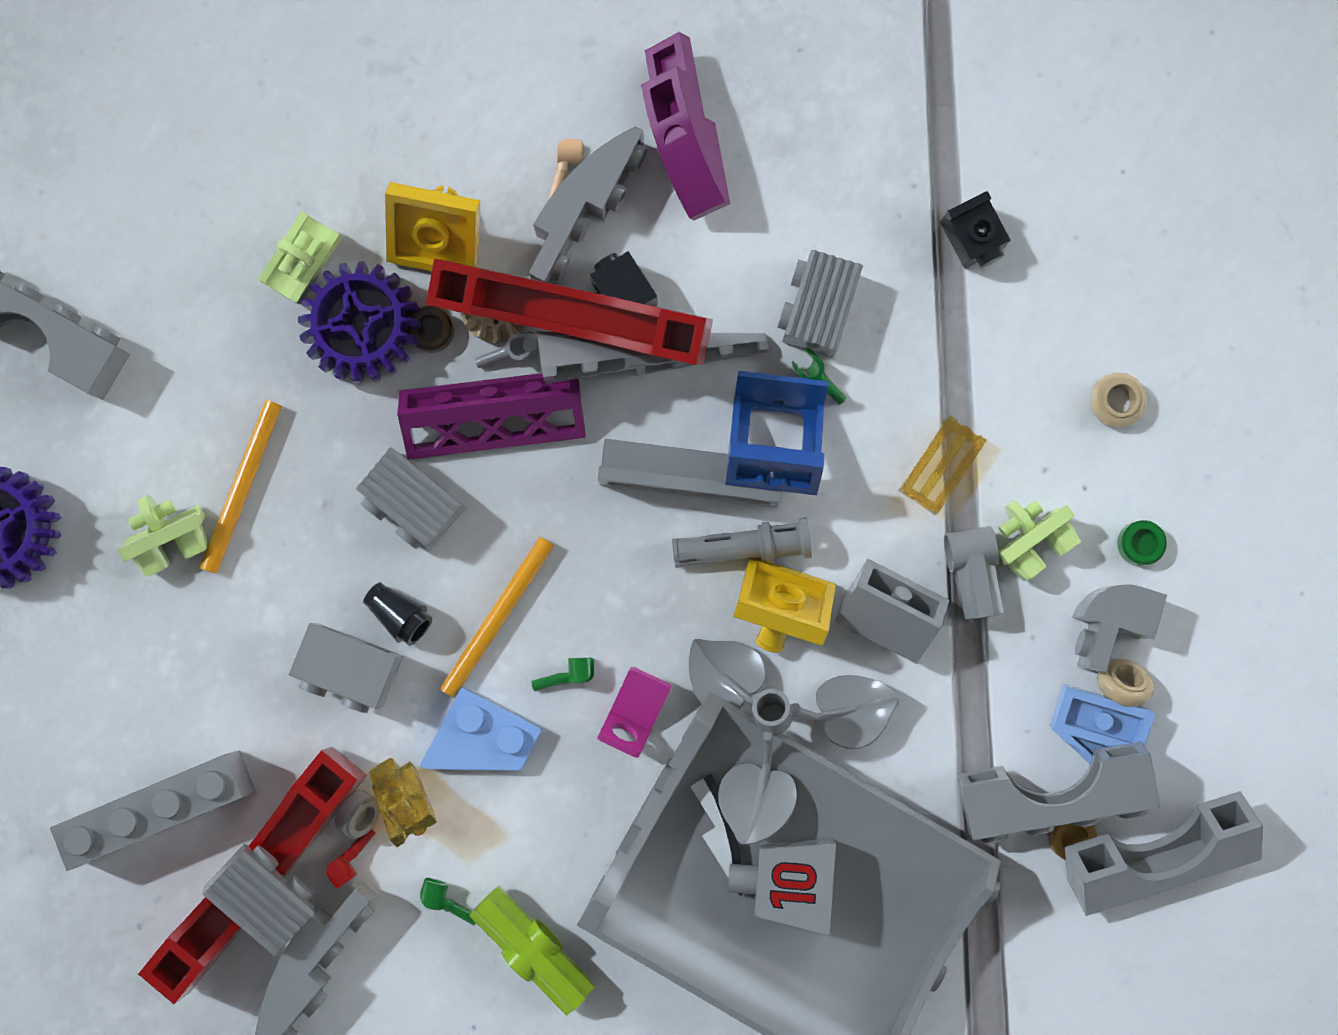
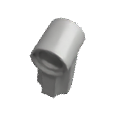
[944,526,1004,620]

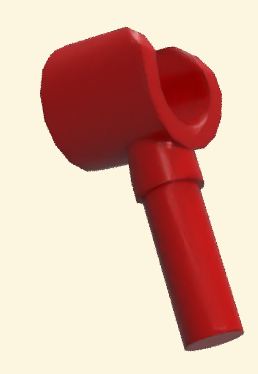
[326,829,376,889]

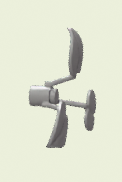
[689,639,899,845]

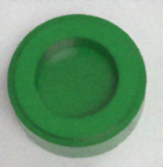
[1117,520,1167,566]

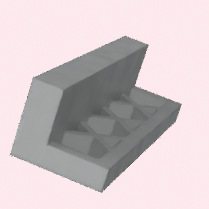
[597,439,782,507]

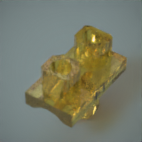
[369,758,437,847]

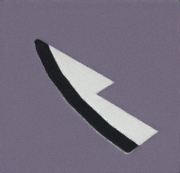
[690,774,743,896]

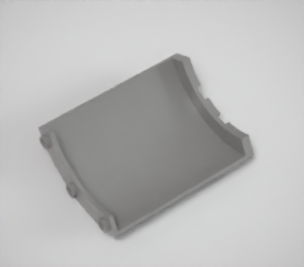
[577,692,1001,1035]

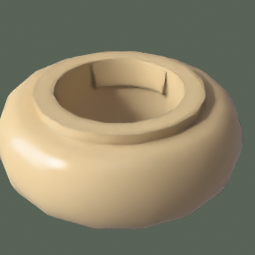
[1090,372,1147,428]
[1097,659,1154,707]

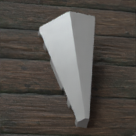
[536,331,769,385]

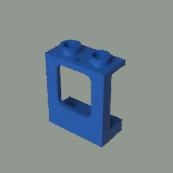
[725,371,829,496]

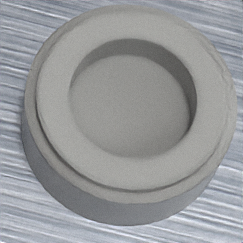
[335,790,380,839]

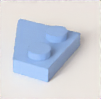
[1050,683,1156,764]
[420,687,543,771]

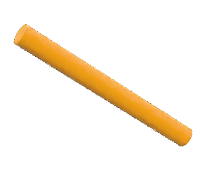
[200,399,282,574]
[440,536,554,698]

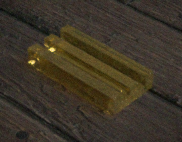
[898,415,987,515]

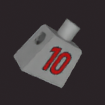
[728,839,836,935]

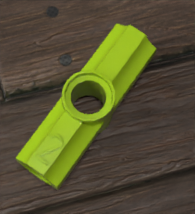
[469,885,595,1016]

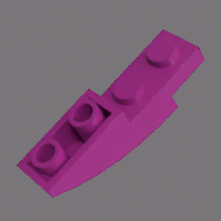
[641,31,730,221]

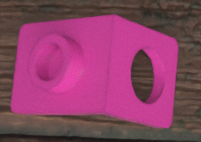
[597,667,671,758]

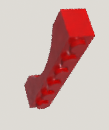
[425,258,713,365]
[138,747,368,1004]

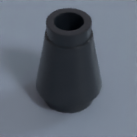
[363,582,433,646]

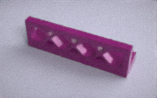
[397,373,586,460]

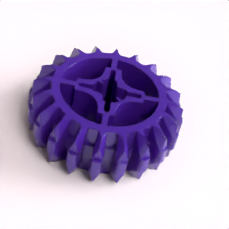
[297,261,422,384]
[0,467,62,589]

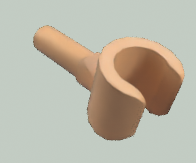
[548,139,584,198]

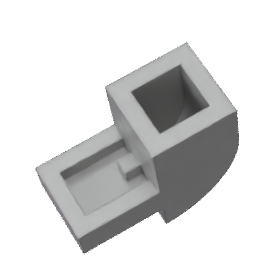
[1072,584,1167,672]

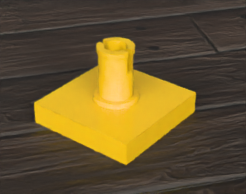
[385,182,480,271]
[733,558,836,653]

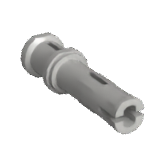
[672,517,812,568]

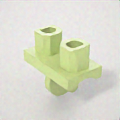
[258,211,342,305]
[118,495,209,577]
[998,501,1081,581]

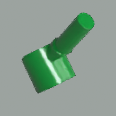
[792,348,847,405]
[531,657,594,691]
[420,877,476,926]

